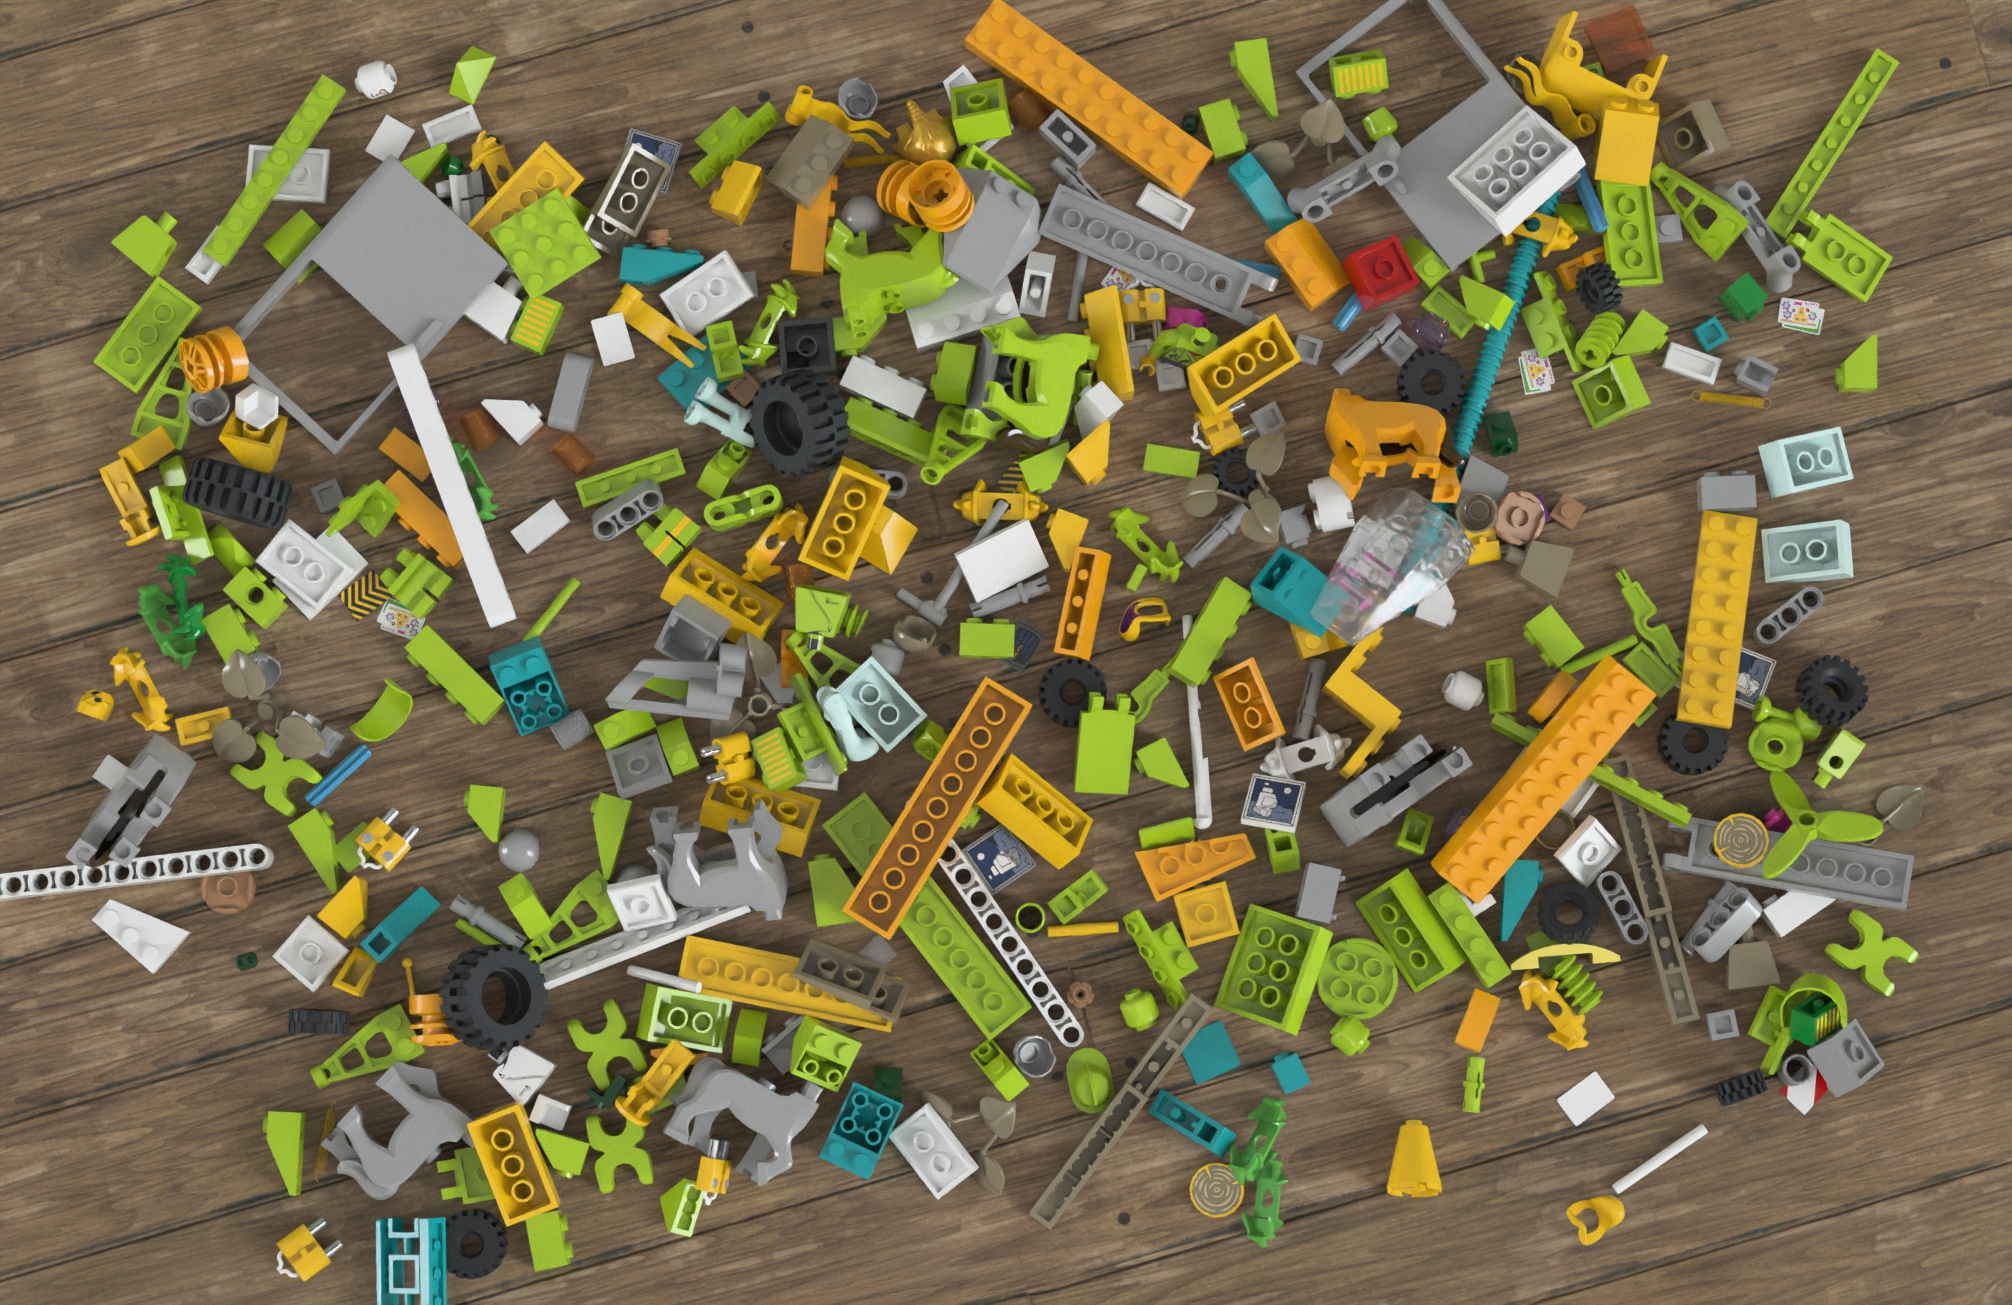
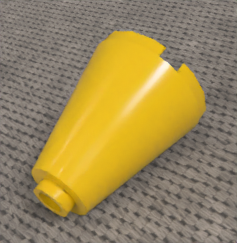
[1387,1120,1442,1197]

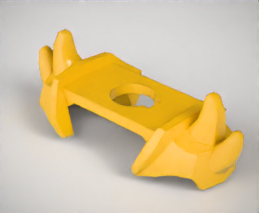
[469,130,515,203]
[1501,212,1578,258]
[953,479,1048,526]
[741,502,809,583]
[110,646,174,731]
[1519,969,1589,1050]

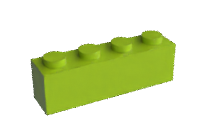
[1166,577,1252,688]
[404,625,506,725]
[1426,882,1512,988]

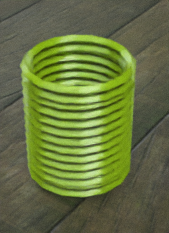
[1015,902,1045,933]

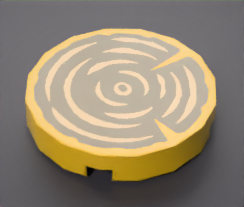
[1713,813,1769,869]
[1189,1162,1244,1218]

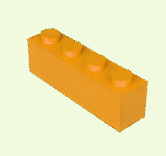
[791,175,838,277]
[384,469,465,570]
[1054,546,1112,661]

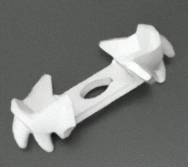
[1260,724,1352,780]

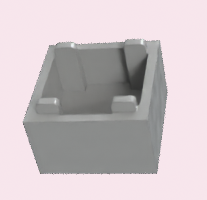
[654,594,732,661]
[1294,862,1345,925]
[1807,1018,1885,1098]

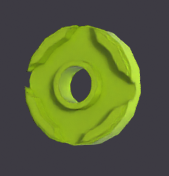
[1748,718,1804,772]

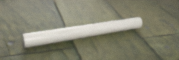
[1612,1124,1708,1194]

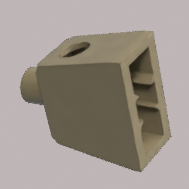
[1504,540,1574,599]
[1724,926,1781,990]

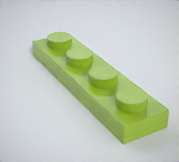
[575,448,687,509]

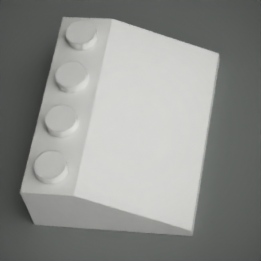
[1447,105,1586,237]
[905,276,1021,353]

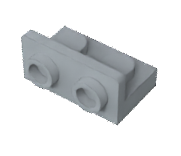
[761,1014,805,1075]

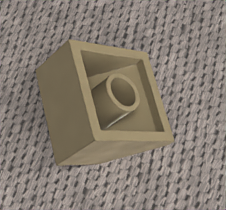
[1656,99,1731,172]

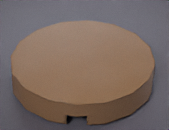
[1493,490,1545,545]
[200,860,256,915]

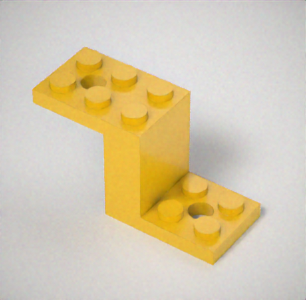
[1321,621,1402,779]

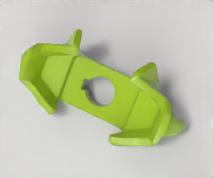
[739,279,801,366]
[1108,506,1183,583]

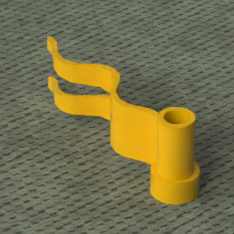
[1503,57,1596,142]
[784,85,891,154]
[607,282,707,369]

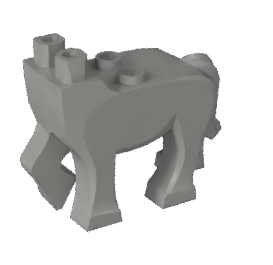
[646,799,788,921]
[662,1057,823,1187]
[321,1061,476,1200]

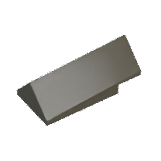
[583,142,671,259]
[793,939,911,1024]

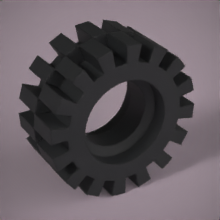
[1575,262,1623,315]
[1212,447,1259,497]
[1713,1069,1768,1107]

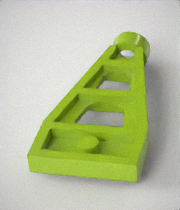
[1650,162,1750,262]
[130,338,194,451]
[920,403,988,485]
[784,629,861,727]
[521,869,620,963]
[310,1004,426,1089]

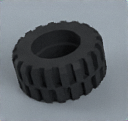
[750,369,850,477]
[182,457,293,530]
[439,944,548,1050]

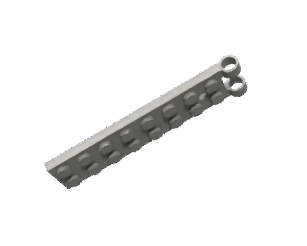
[1038,183,1279,327]
[1661,817,1914,911]

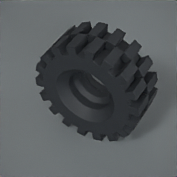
[1396,349,1466,417]
[1795,655,1869,728]
[1039,658,1107,728]
[1657,711,1729,776]
[446,1209,508,1279]

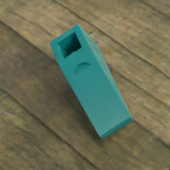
[619,244,705,286]
[360,886,441,964]

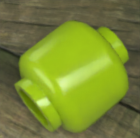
[1120,988,1160,1031]
[1329,1015,1371,1056]

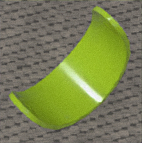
[349,677,413,742]
[1780,973,1847,1028]

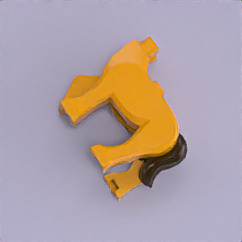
[1324,388,1465,503]

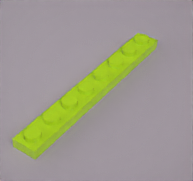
[1765,48,1900,241]
[202,74,346,267]
[1489,713,1692,829]

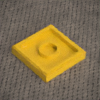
[1173,881,1240,948]

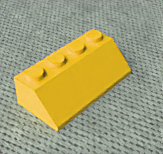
[1079,285,1134,401]
[1187,314,1302,417]
[798,456,891,581]
[660,547,785,644]
[977,753,1093,870]
[699,777,821,858]
[466,1099,560,1227]

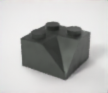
[778,317,838,376]

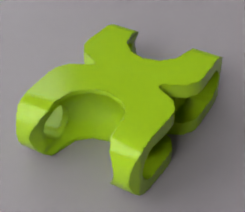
[704,485,784,532]
[230,731,323,817]
[1824,910,1919,997]
[567,998,649,1092]
[586,1114,654,1194]

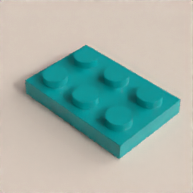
[657,334,752,411]

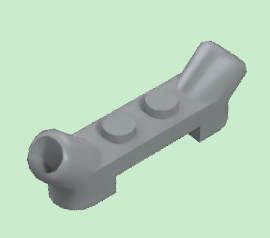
[1287,136,1402,223]
[1712,181,1801,293]

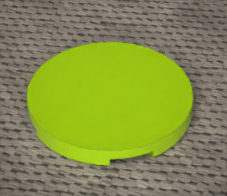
[1316,938,1398,1020]

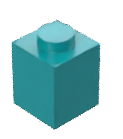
[1270,1050,1311,1095]

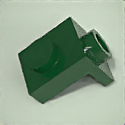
[1483,411,1518,457]
[874,1067,903,1104]
[586,1074,629,1109]

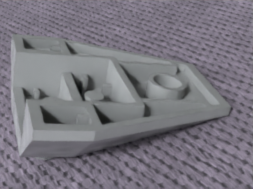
[943,168,1044,293]

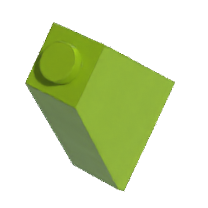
[808,854,858,928]

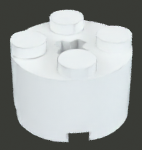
[1308,476,1355,533]

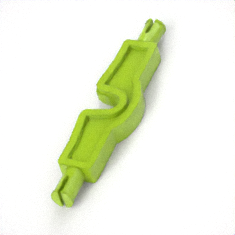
[1615,568,1683,678]
[1128,659,1172,725]

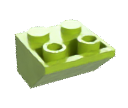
[790,1014,862,1092]

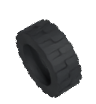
[1538,882,1600,945]
[288,1009,350,1034]

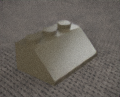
[765,115,855,211]

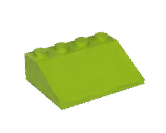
[1214,903,1333,1036]

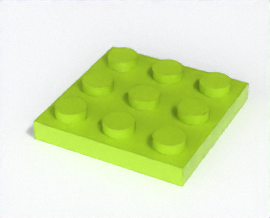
[489,188,602,300]

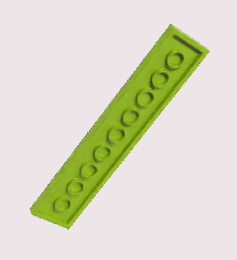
[822,792,1032,1041]

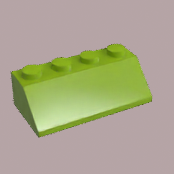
[844,396,947,474]
[1355,868,1468,994]

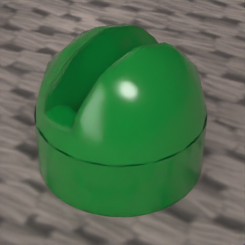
[442,155,464,177]

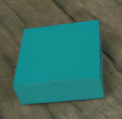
[1691,316,1729,354]

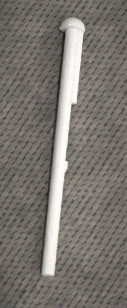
[1182,615,1212,829]

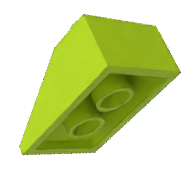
[635,983,733,1054]

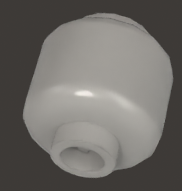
[867,639,905,677]

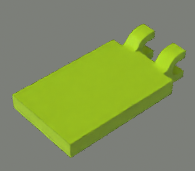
[1785,210,1893,303]
[1073,692,1136,795]
[436,1136,537,1205]

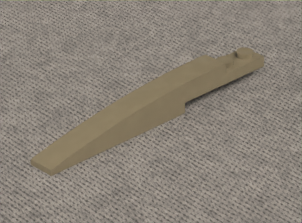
[1602,754,1700,1026]
[1028,992,1214,1230]

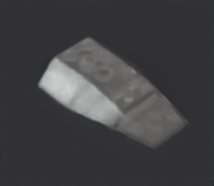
[1309,488,1475,646]

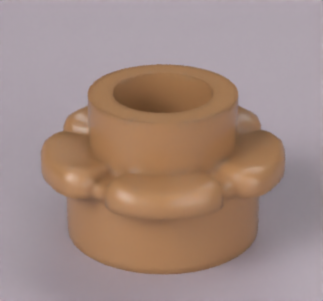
[645,229,672,248]
[1067,981,1094,1008]

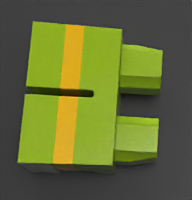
[636,503,703,569]

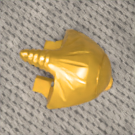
[893,99,957,166]

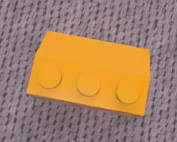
[1263,218,1351,312]
[1213,657,1286,752]

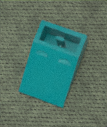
[1250,546,1351,638]
[488,635,571,736]
[819,1082,903,1180]

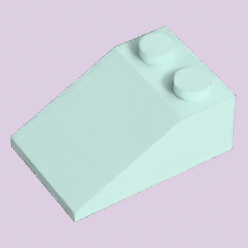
[1758,427,1854,499]
[1761,520,1854,583]
[836,656,928,754]

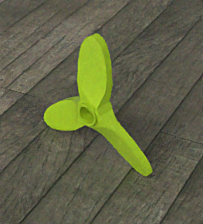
[1763,771,1883,879]

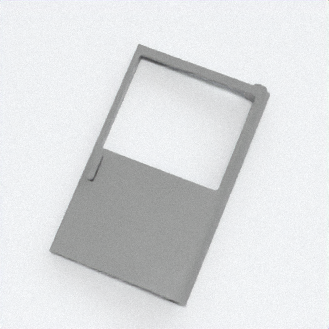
[1295,0,1581,273]
[233,154,509,455]

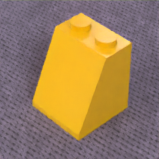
[1593,96,1660,186]

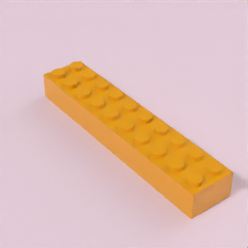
[965,0,1214,200]
[1430,654,1657,904]
[842,676,1032,941]

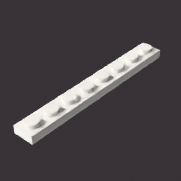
[538,904,751,990]

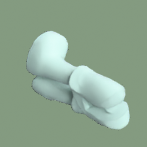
[684,377,757,448]
[817,685,879,761]

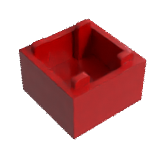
[1341,235,1420,312]

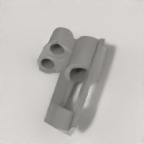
[605,643,747,721]

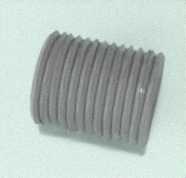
[550,708,594,750]
[1777,1054,1814,1086]

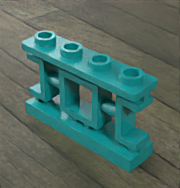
[375,1217,447,1305]

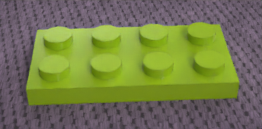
[1596,178,1663,288]
[93,276,203,394]

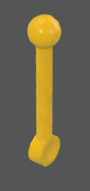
[402,957,416,996]

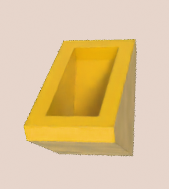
[117,425,176,474]
[332,947,378,997]

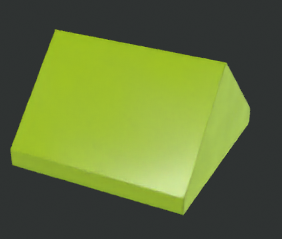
[263,209,322,284]

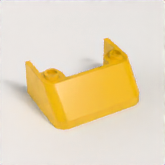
[1533,11,1668,124]

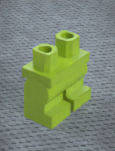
[380,548,456,621]

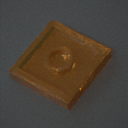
[1584,5,1656,76]

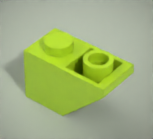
[696,438,753,500]
[970,1039,1030,1101]

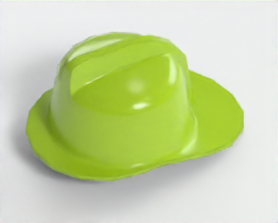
[1066,1048,1114,1113]

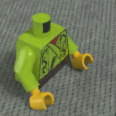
[1139,323,1220,376]

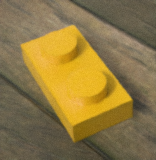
[175,706,232,746]

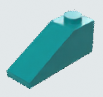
[1227,152,1297,235]
[1498,860,1543,942]
[1148,1089,1237,1158]

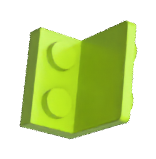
[325,480,401,538]

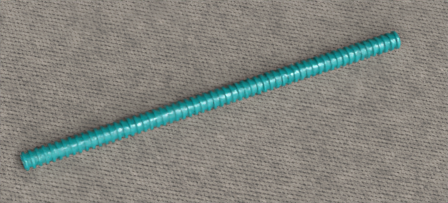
[1391,142,1577,614]

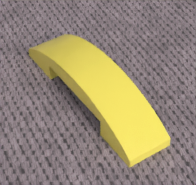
[1508,943,1621,970]

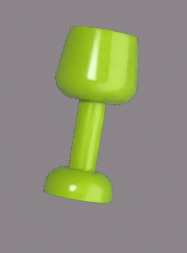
[1362,106,1401,148]
[1752,695,1823,741]

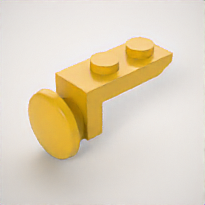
[99,457,161,546]
[615,1039,696,1126]

